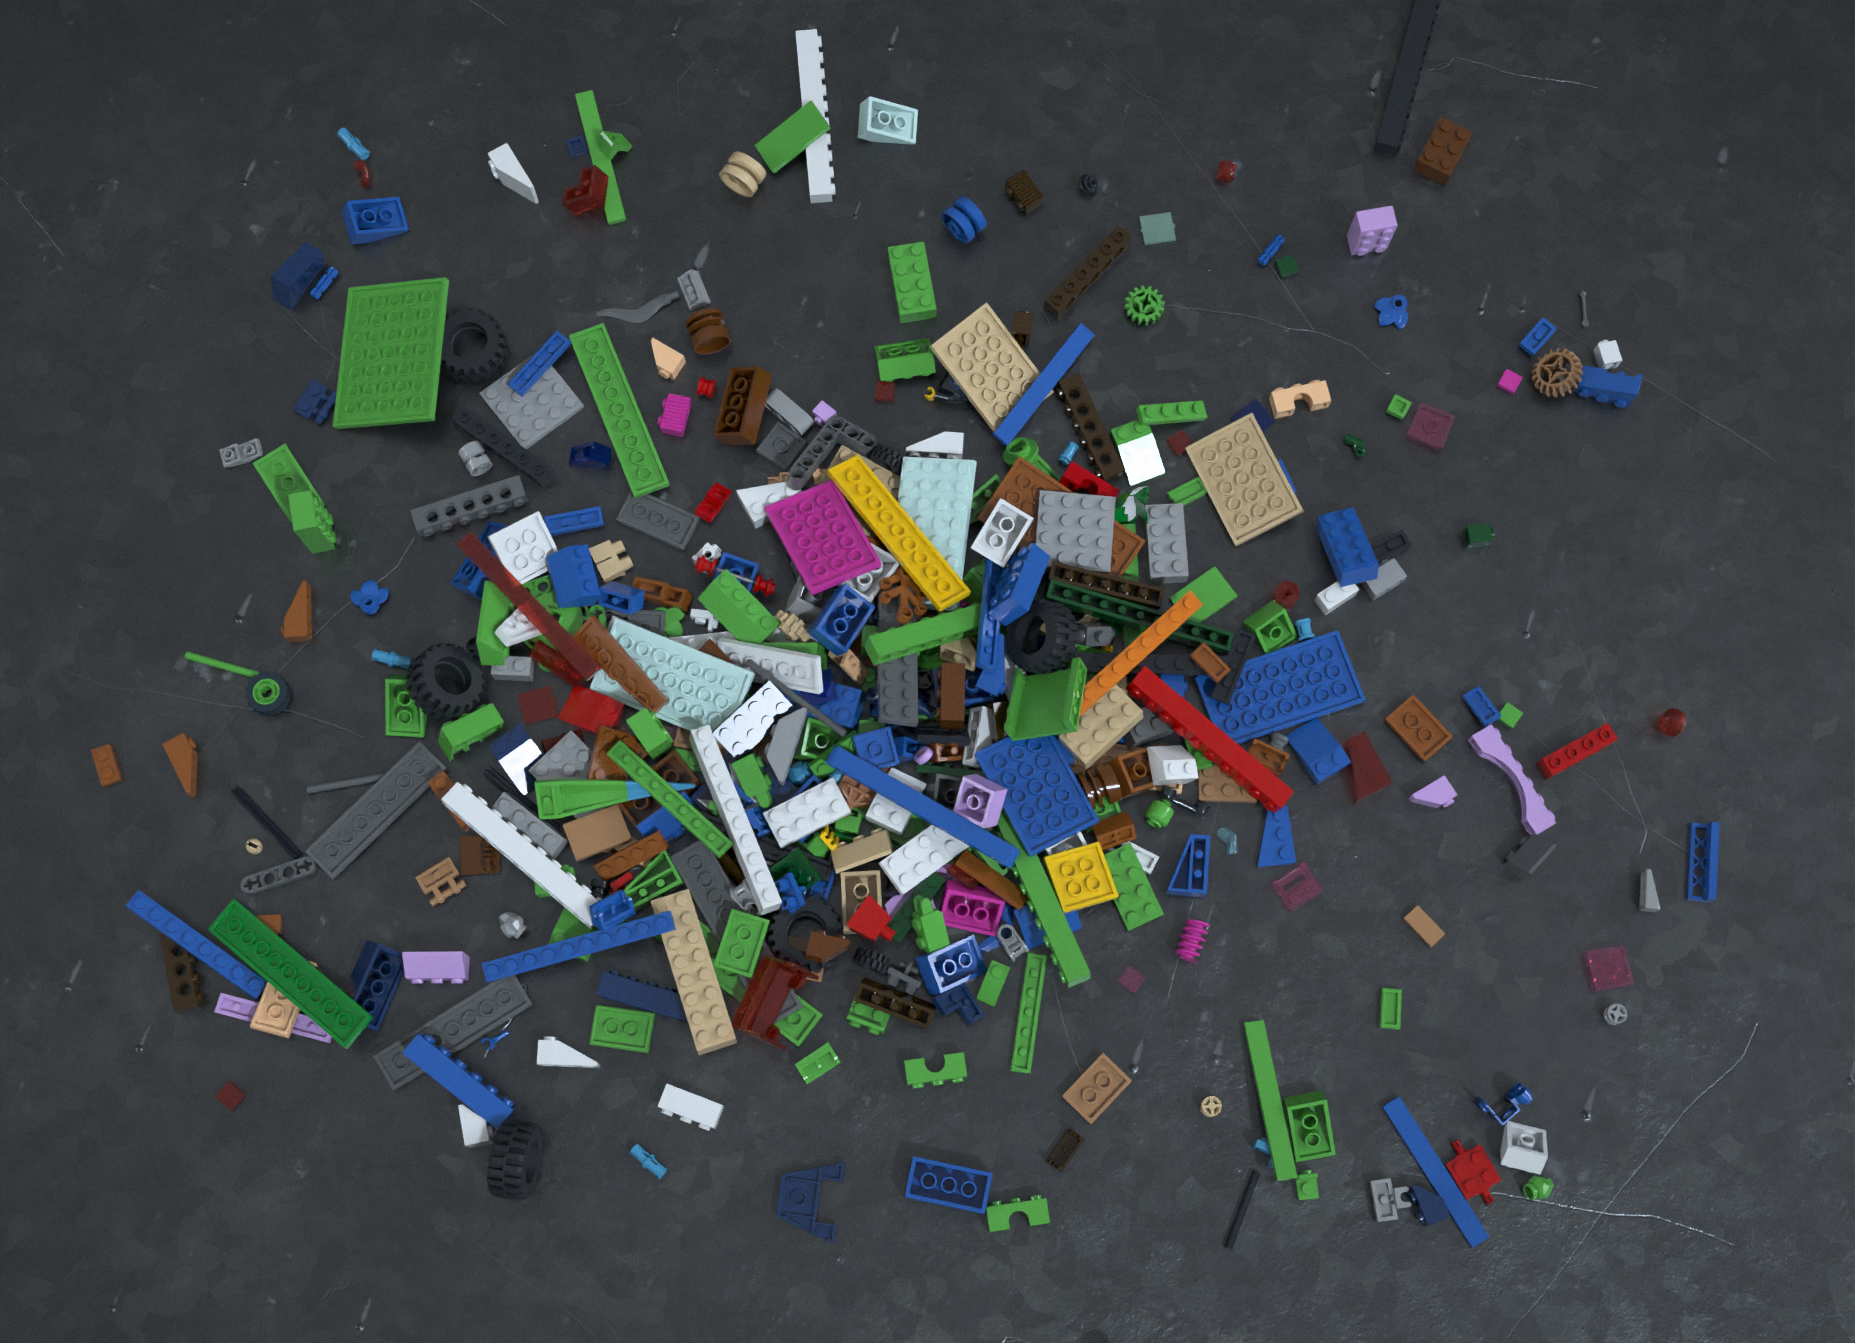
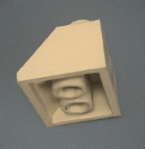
[831,828,895,874]

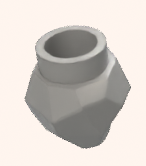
[499,912,527,939]

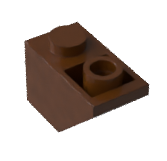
[805,930,850,963]

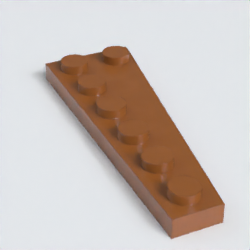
[568,615,669,714]

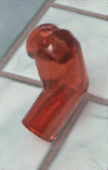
[354,159,370,187]

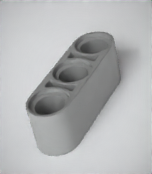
[765,387,814,436]

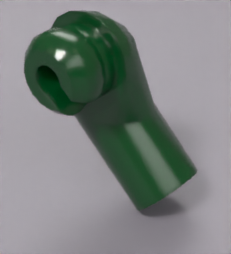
[1344,433,1367,457]

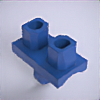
[774,872,806,914]

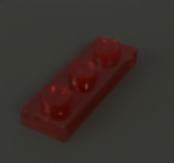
[529,640,587,688]

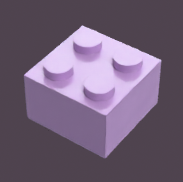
[953,774,1008,828]

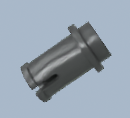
[605,607,628,620]

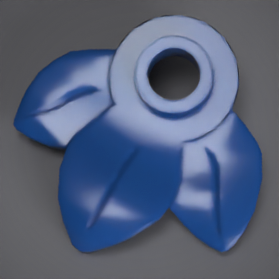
[1374,295,1408,329]
[350,579,389,614]

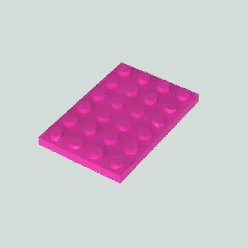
[764,480,882,596]

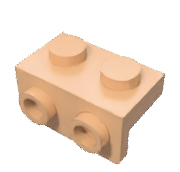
[828,649,868,685]

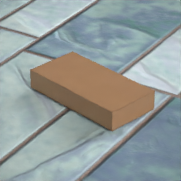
[1403,905,1445,948]

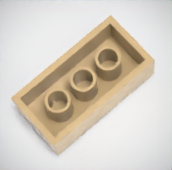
[1059,685,1143,770]

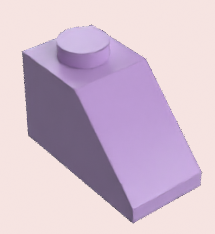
[1408,775,1457,808]

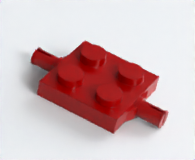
[1445,1139,1501,1205]

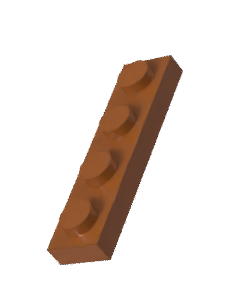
[594,830,669,881]

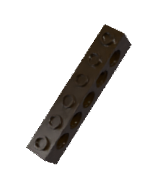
[1044,225,1132,321]
[1056,373,1125,483]
[1046,561,1165,610]

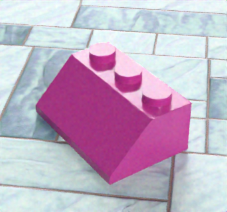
[939,879,1005,937]

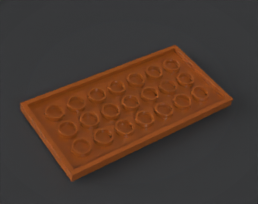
[977,456,1145,578]

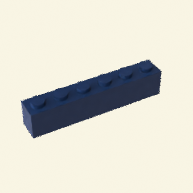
[596,970,688,1023]

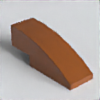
[631,576,693,612]

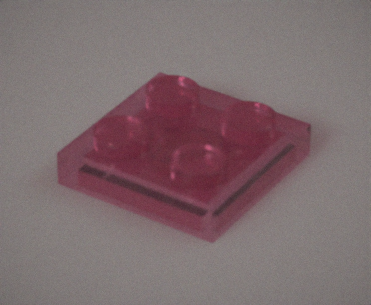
[1406,402,1455,451]
[1585,946,1634,992]

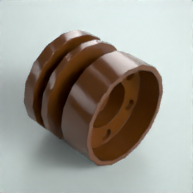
[685,308,731,355]
[1076,762,1122,811]

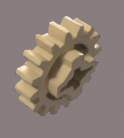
[774,610,811,643]

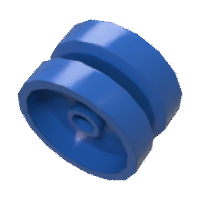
[941,196,987,244]

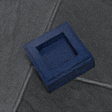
[565,135,588,159]

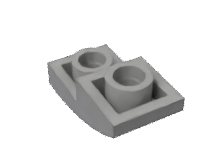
[219,438,264,468]

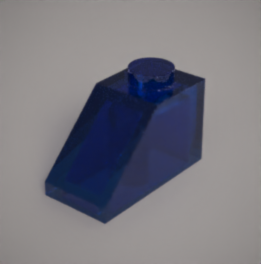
[569,441,612,469]

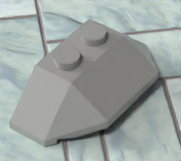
[764,707,808,786]

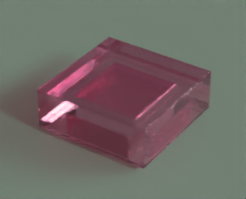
[1118,966,1146,994]

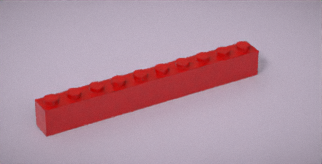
[1126,666,1294,813]

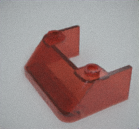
[732,956,819,1051]

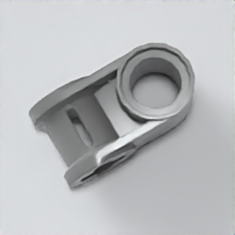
[730,878,760,917]
[995,924,1029,962]

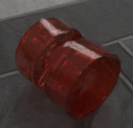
[1272,581,1300,611]

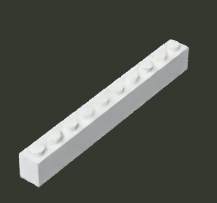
[795,29,835,203]
[689,725,782,915]
[441,782,601,930]

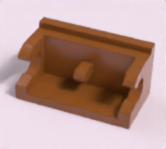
[1248,739,1290,776]
[1091,811,1137,850]

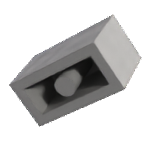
[1360,558,1407,601]
[491,656,534,681]

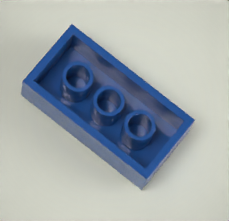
[1316,507,1379,587]
[988,543,1050,626]
[783,680,866,731]
[905,1156,993,1214]

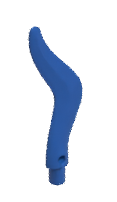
[978,901,1014,955]

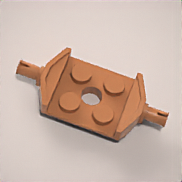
[838,754,890,818]

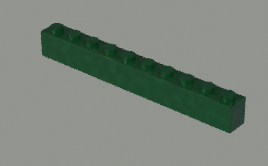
[1043,579,1234,655]

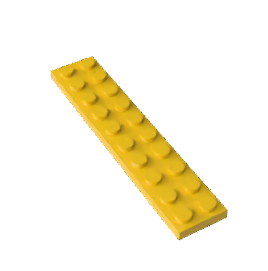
[827,454,971,612]

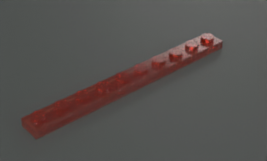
[457,531,602,682]

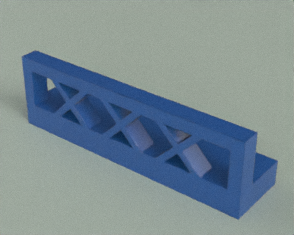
[1686,822,1720,903]

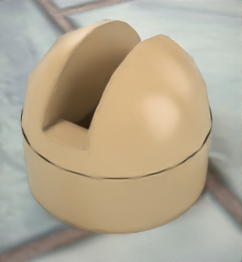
[245,838,263,854]

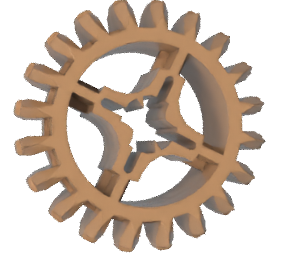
[1532,348,1583,398]

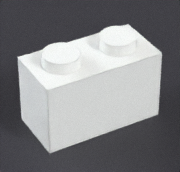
[1314,581,1359,616]

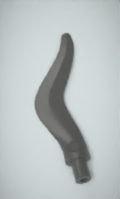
[596,290,679,324]

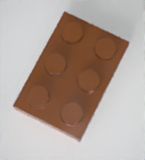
[1384,694,1453,763]
[586,726,637,780]

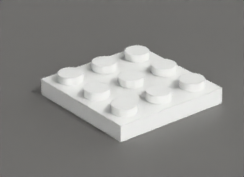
[487,511,558,588]

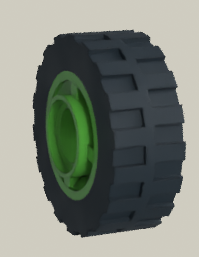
[245,671,292,716]

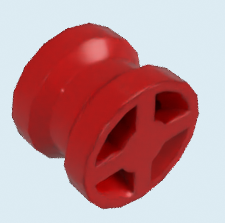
[697,377,716,398]

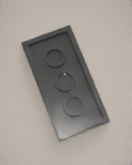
[616,490,700,551]

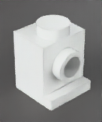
[692,542,722,575]

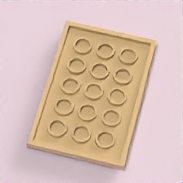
[930,303,1054,432]
[1185,413,1304,547]

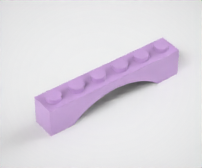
[1468,724,1556,836]

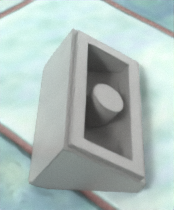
[677,269,711,310]

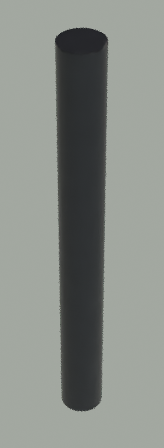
[1225,1171,1260,1250]

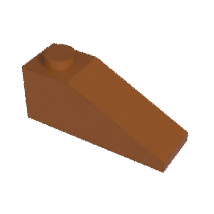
[281,581,312,642]
[163,733,197,798]

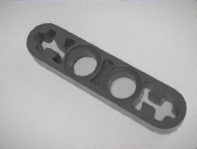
[241,856,317,895]

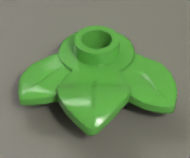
[653,607,685,637]

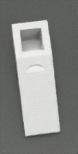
[906,432,964,459]

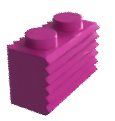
[658,393,692,437]

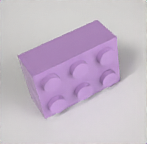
[1347,206,1398,256]

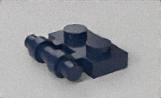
[293,379,337,425]

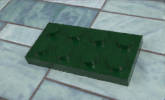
[752,847,822,919]

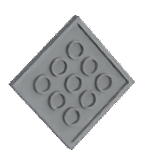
[479,353,584,449]
[1035,490,1116,573]

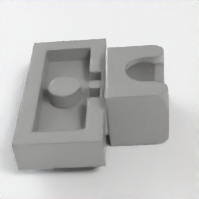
[1369,1178,1411,1222]

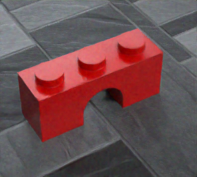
[1059,461,1120,497]

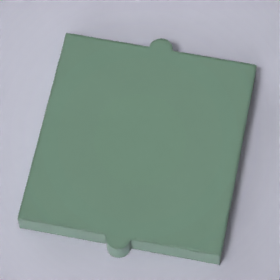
[1139,212,1176,245]

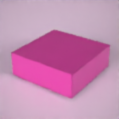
[1497,369,1523,394]

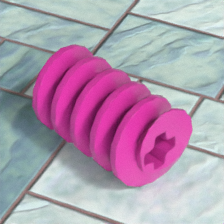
[1175,919,1210,963]

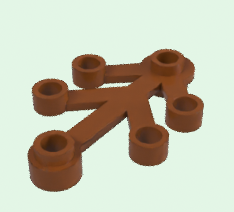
[878,566,927,624]

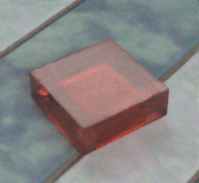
[875,381,895,402]
[1167,430,1193,456]
[215,1082,245,1111]

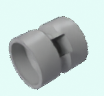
[458,441,492,476]

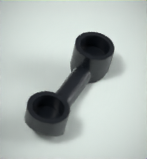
[1161,785,1211,814]

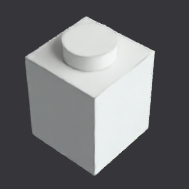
[1593,340,1622,369]

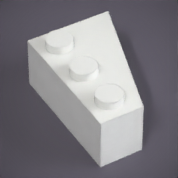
[736,481,802,529]

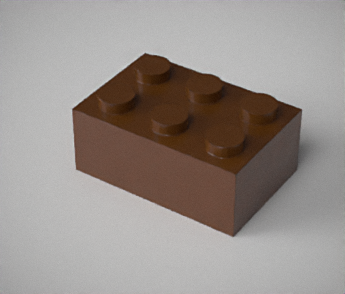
[1413,116,1474,186]
[936,663,965,729]

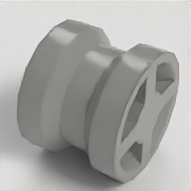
[1603,1004,1627,1025]

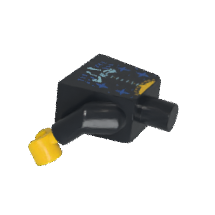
[924,371,968,403]

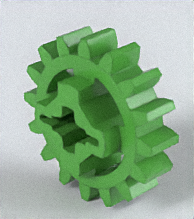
[1124,285,1165,326]

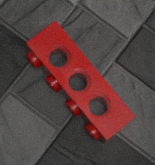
[1536,723,1618,780]

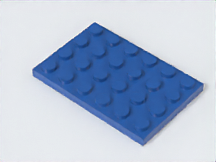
[974,735,1100,858]

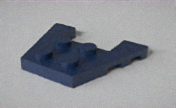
[776,1163,845,1244]

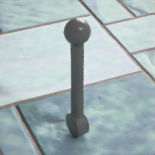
[1579,290,1589,328]

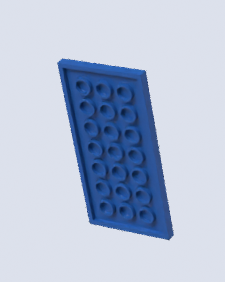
[1194,630,1366,744]

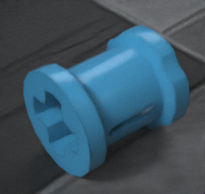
[1294,618,1315,642]

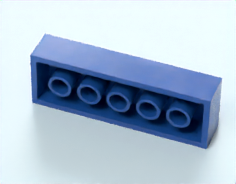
[402,1033,516,1129]

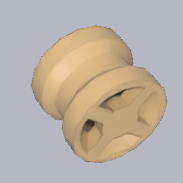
[1200,1096,1222,1117]

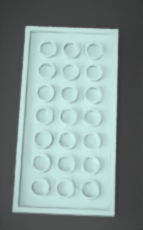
[892,457,977,611]
[590,618,755,743]

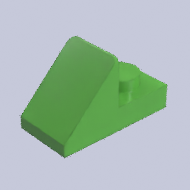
[599,131,633,160]

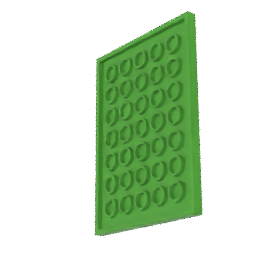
[333,277,449,429]

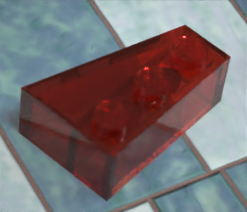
[1344,731,1393,804]

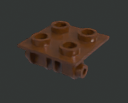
[460,835,500,875]

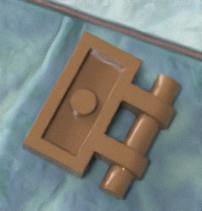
[415,857,467,906]

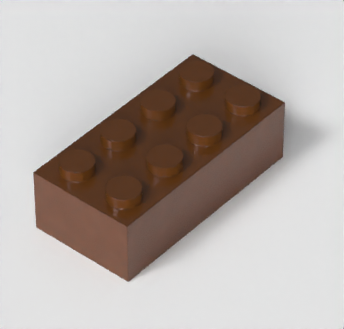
[713,366,772,445]
[617,750,702,829]

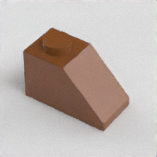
[926,743,965,763]

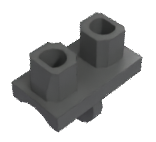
[886,959,924,995]

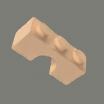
[1269,380,1331,419]

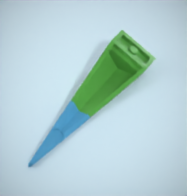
[535,778,696,820]

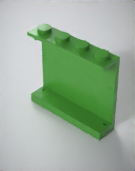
[1004,657,1087,741]

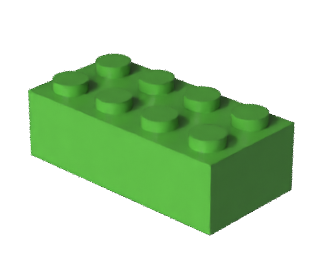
[888,242,937,324]
[288,490,337,554]

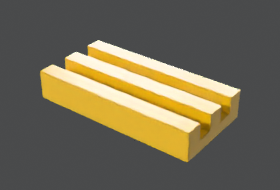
[820,825,840,851]

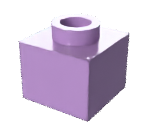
[812,400,837,426]

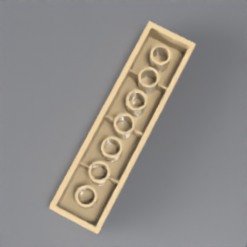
[651,889,737,1055]

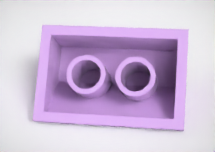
[402,951,470,984]

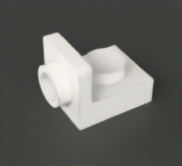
[690,609,718,633]

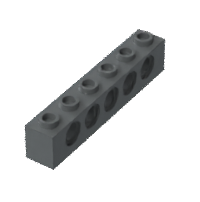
[410,475,528,537]

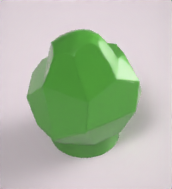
[1523,1175,1554,1200]

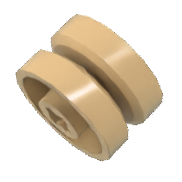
[719,151,766,197]

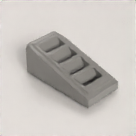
[1639,869,1660,912]

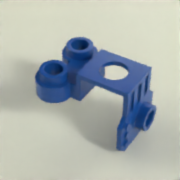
[1477,1083,1533,1126]

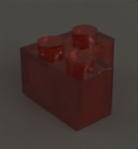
[562,165,609,216]

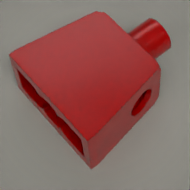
[846,895,896,942]

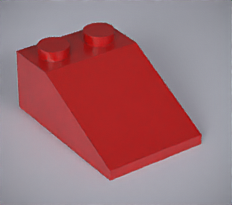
[557,684,627,737]

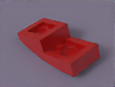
[694,482,732,523]

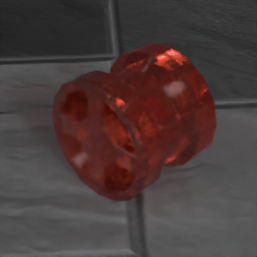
[1216,161,1237,182]

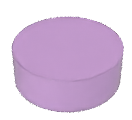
[914,746,933,765]

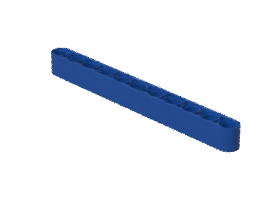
[825,745,1021,869]

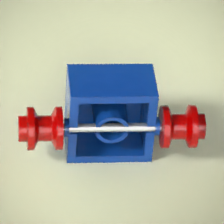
[694,552,776,597]

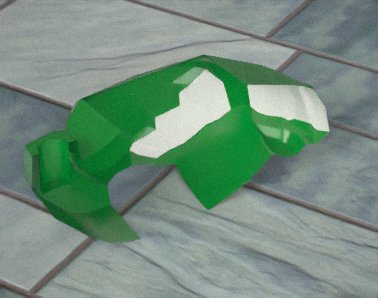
[1114,486,1150,524]

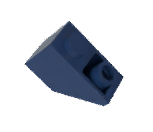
[1408,1185,1450,1226]

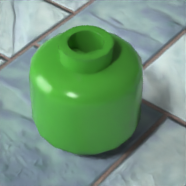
[1145,799,1174,829]

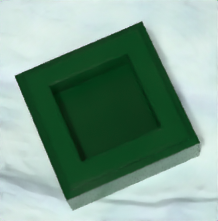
[1274,254,1299,278]

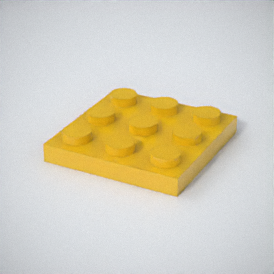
[1043,842,1119,914]

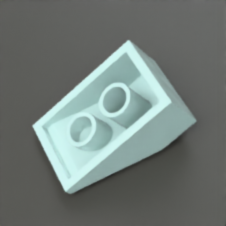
[858,96,918,145]

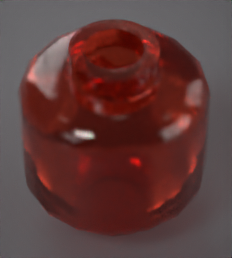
[1659,708,1687,737]

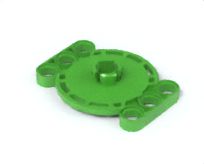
[516,575,590,672]

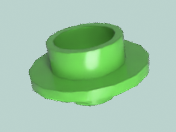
[1003,437,1039,467]
[917,645,949,671]

